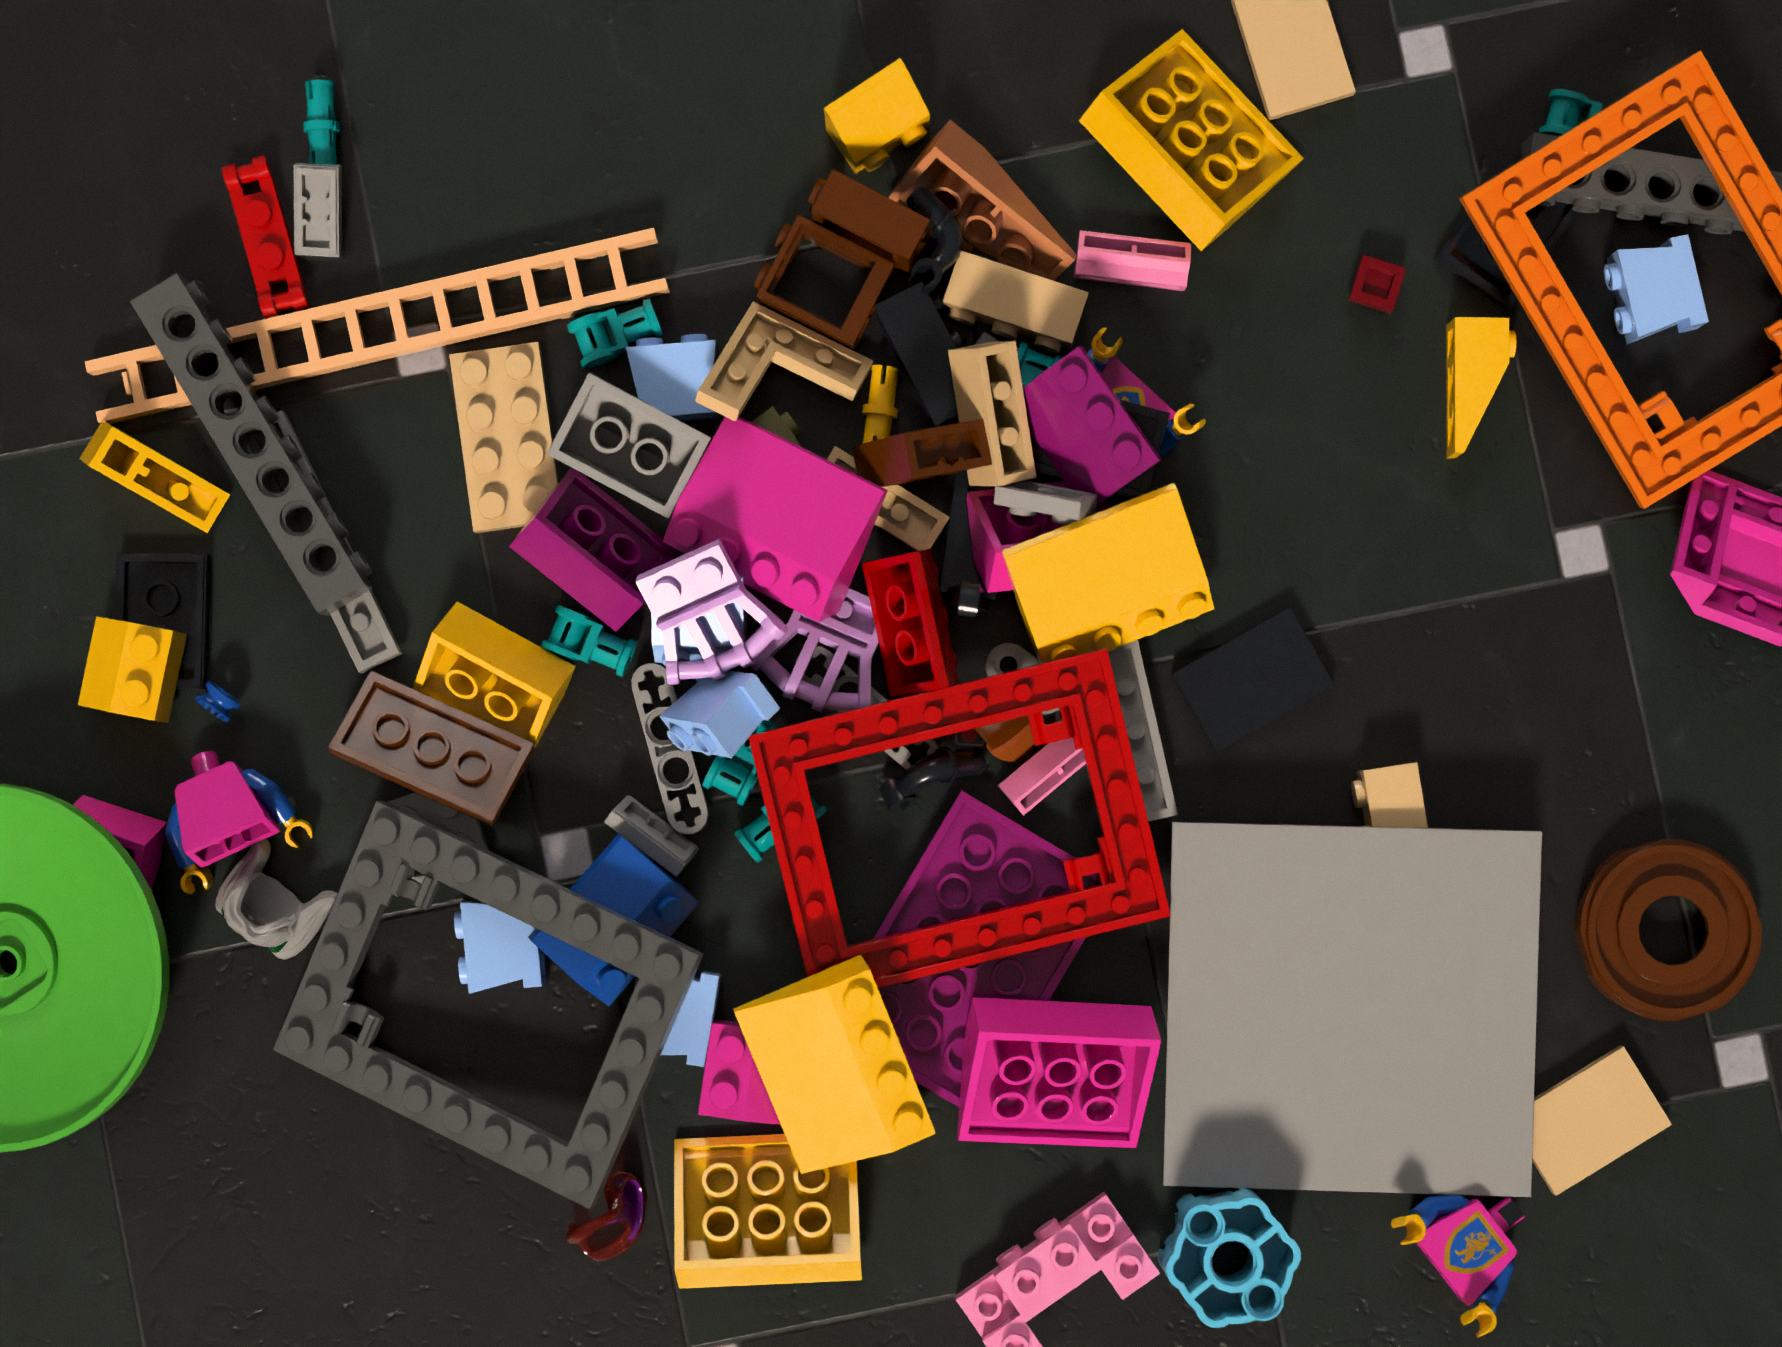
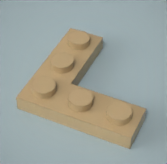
[695,302,873,422]
[827,446,950,551]

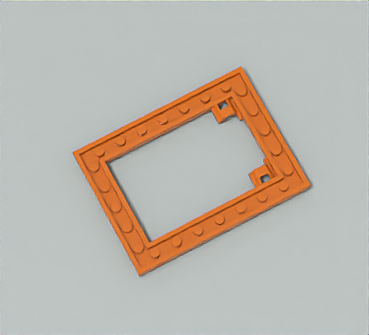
[1459,51,1782,509]

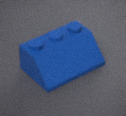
[528,833,700,1006]

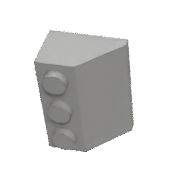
[547,372,712,519]

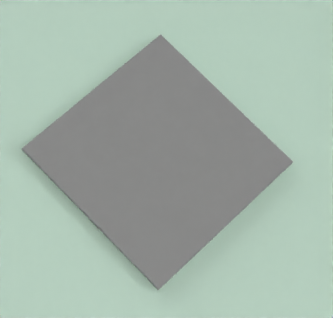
[1163,822,1542,1197]

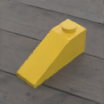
[1446,317,1517,458]
[79,420,230,533]

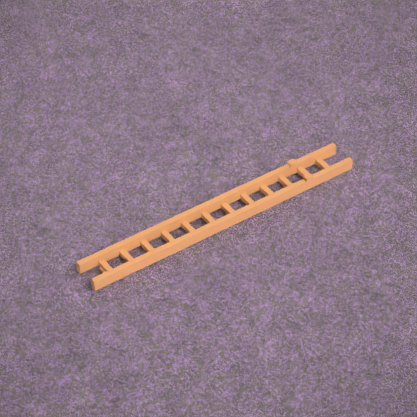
[85,228,670,424]

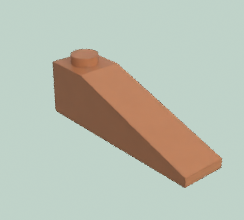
[888,120,1077,281]

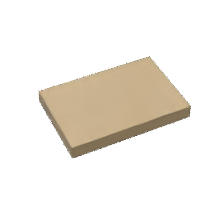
[1231,0,1356,121]
[1532,1045,1672,1196]

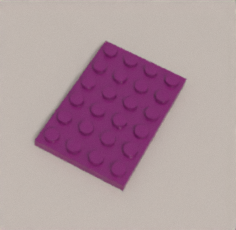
[872,790,1101,1107]

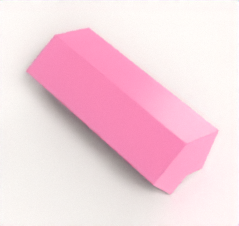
[1073,230,1191,291]
[997,737,1086,816]

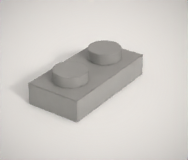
[994,480,1098,524]

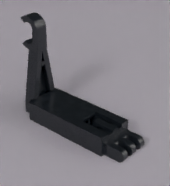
[940,470,997,617]

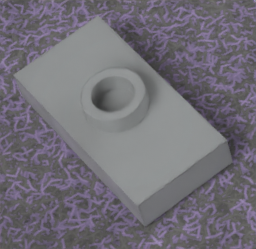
[293,163,342,257]
[604,795,699,877]

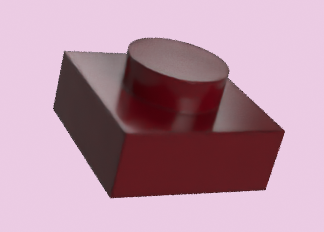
[1348,255,1406,314]

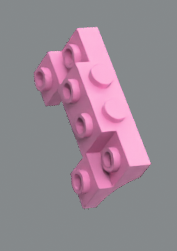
[955,1192,1160,1347]

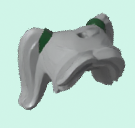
[215,838,338,960]

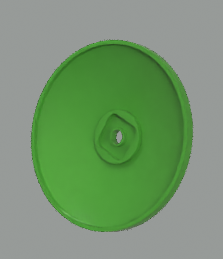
[0,784,169,1152]

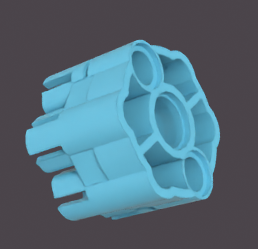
[1158,1188,1301,1328]

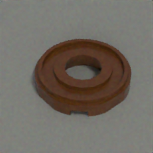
[1574,839,1762,1022]

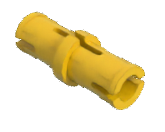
[862,365,900,444]

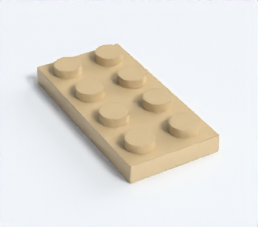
[449,342,559,533]

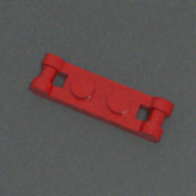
[222,155,310,319]

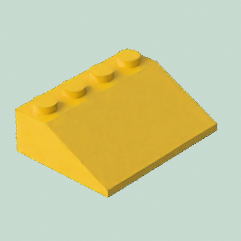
[1079,29,1304,251]
[1002,483,1214,664]
[733,954,936,1174]
[674,1134,862,1289]

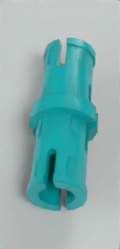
[303,79,340,165]

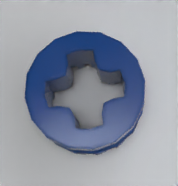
[194,680,242,722]

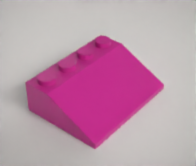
[662,416,888,622]
[957,997,1161,1148]

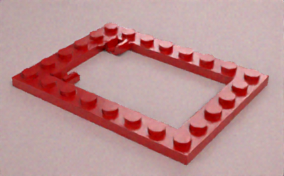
[748,648,1171,988]

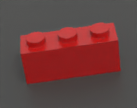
[862,549,959,697]

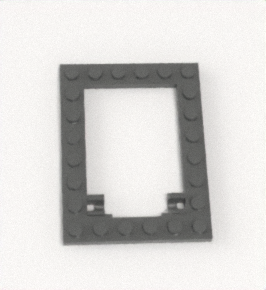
[273,800,704,1209]

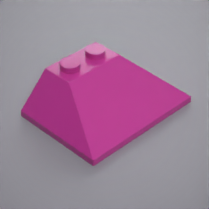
[1670,470,1782,646]

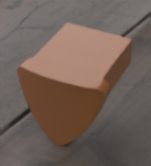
[974,716,1034,762]

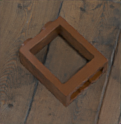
[808,169,930,277]
[754,215,895,351]
[852,419,992,487]

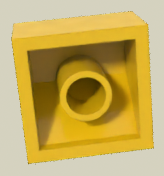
[824,58,930,174]
[78,616,187,723]

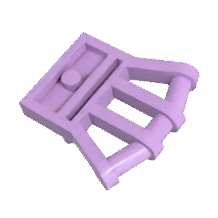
[635,539,788,685]
[750,588,879,713]

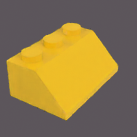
[412,602,576,748]

